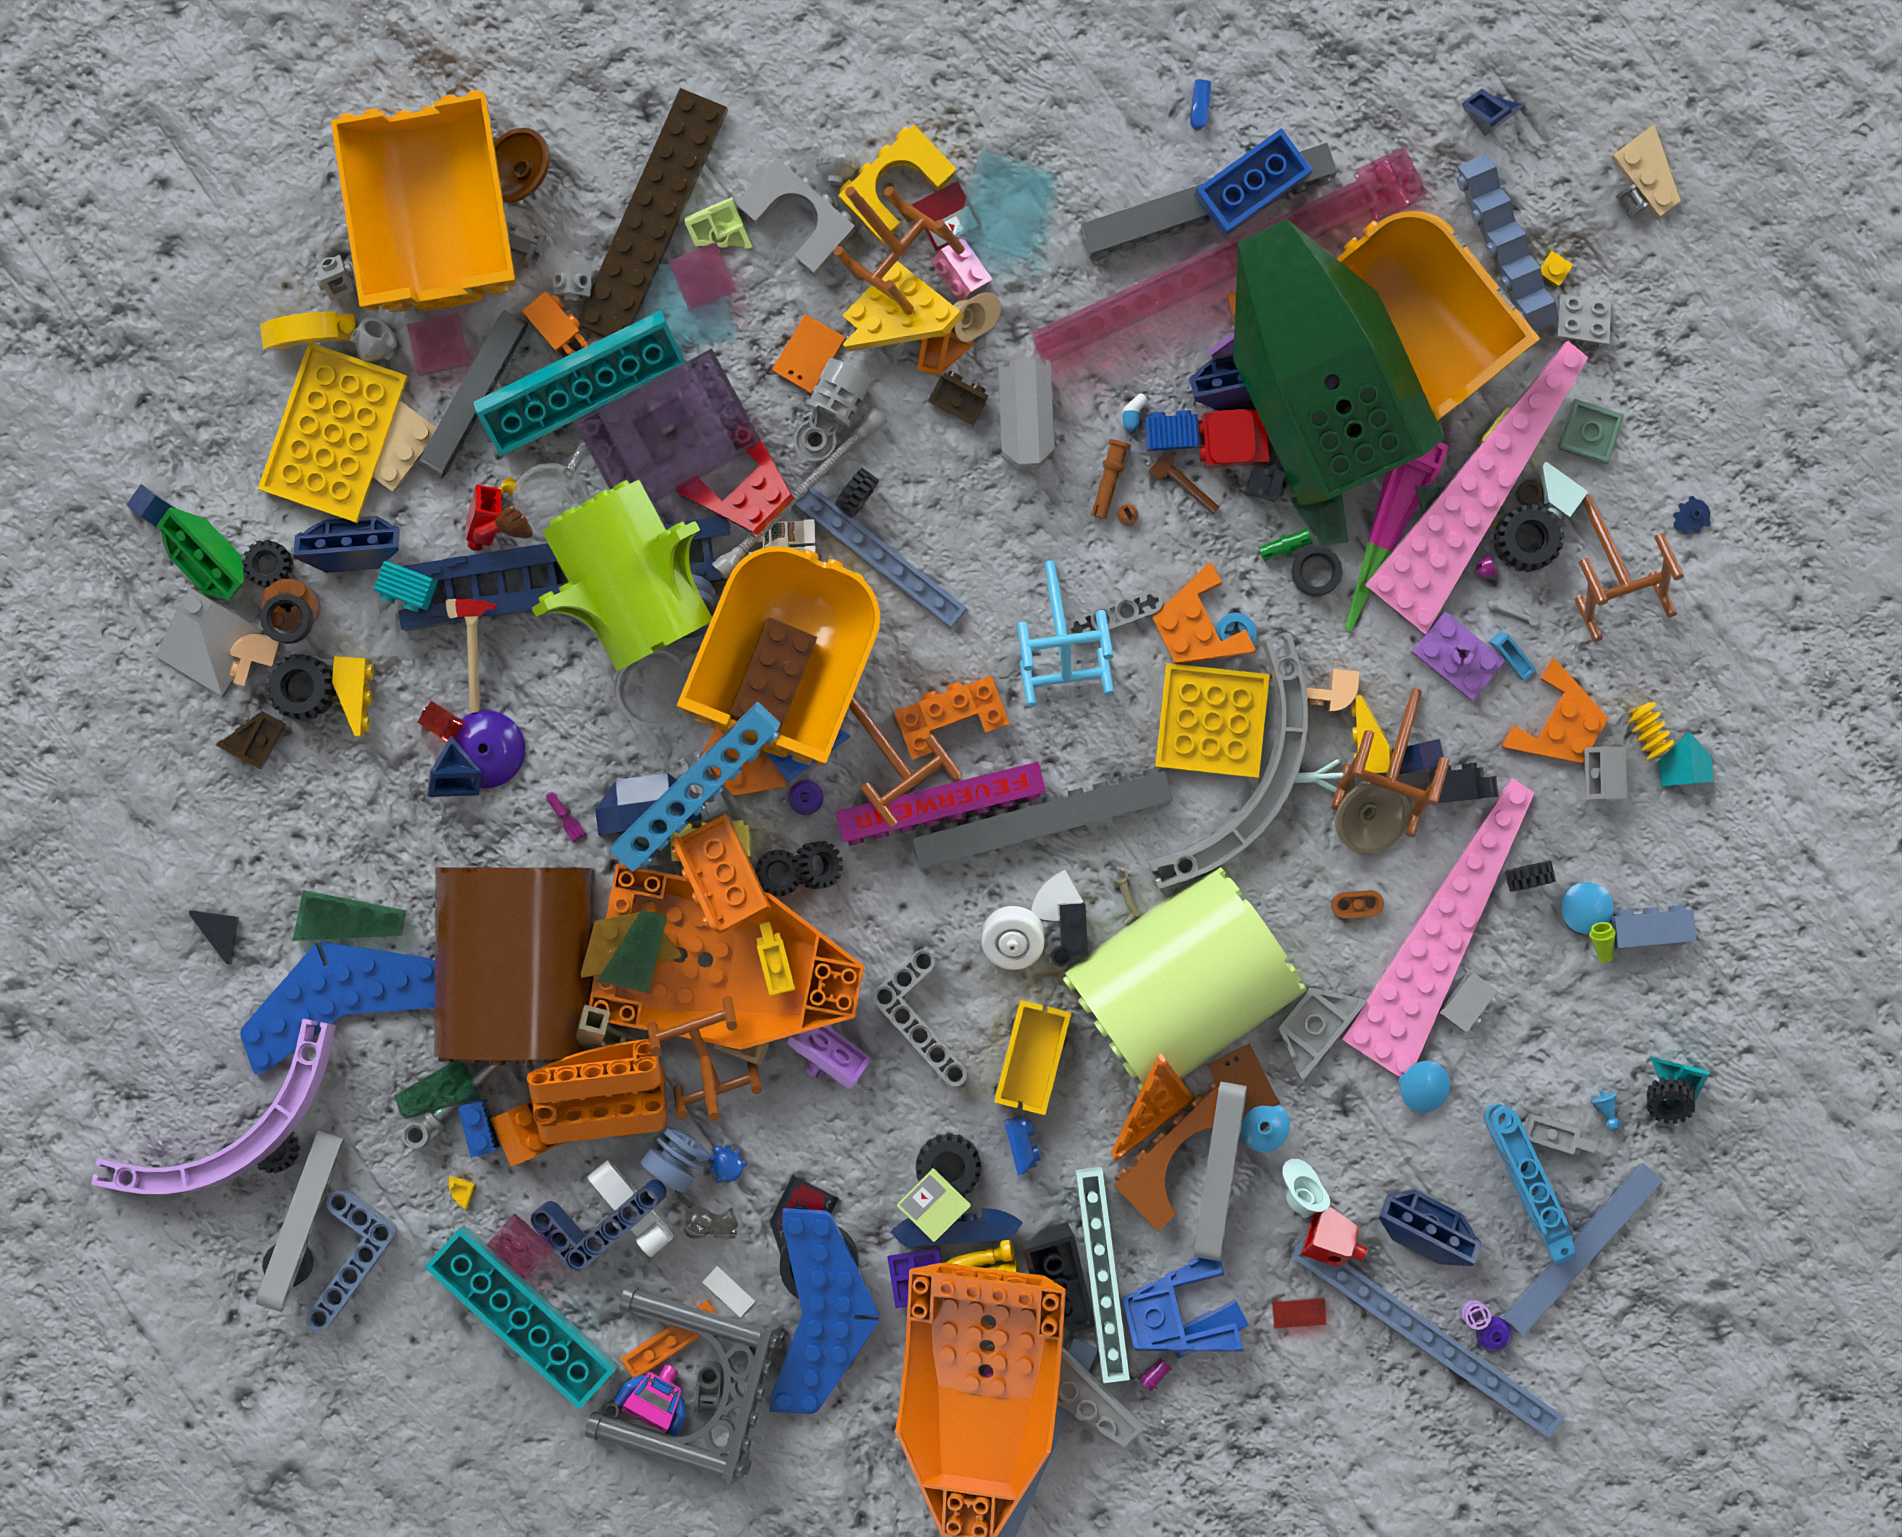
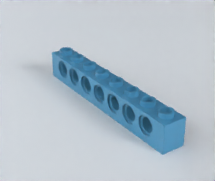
[610,701,780,872]

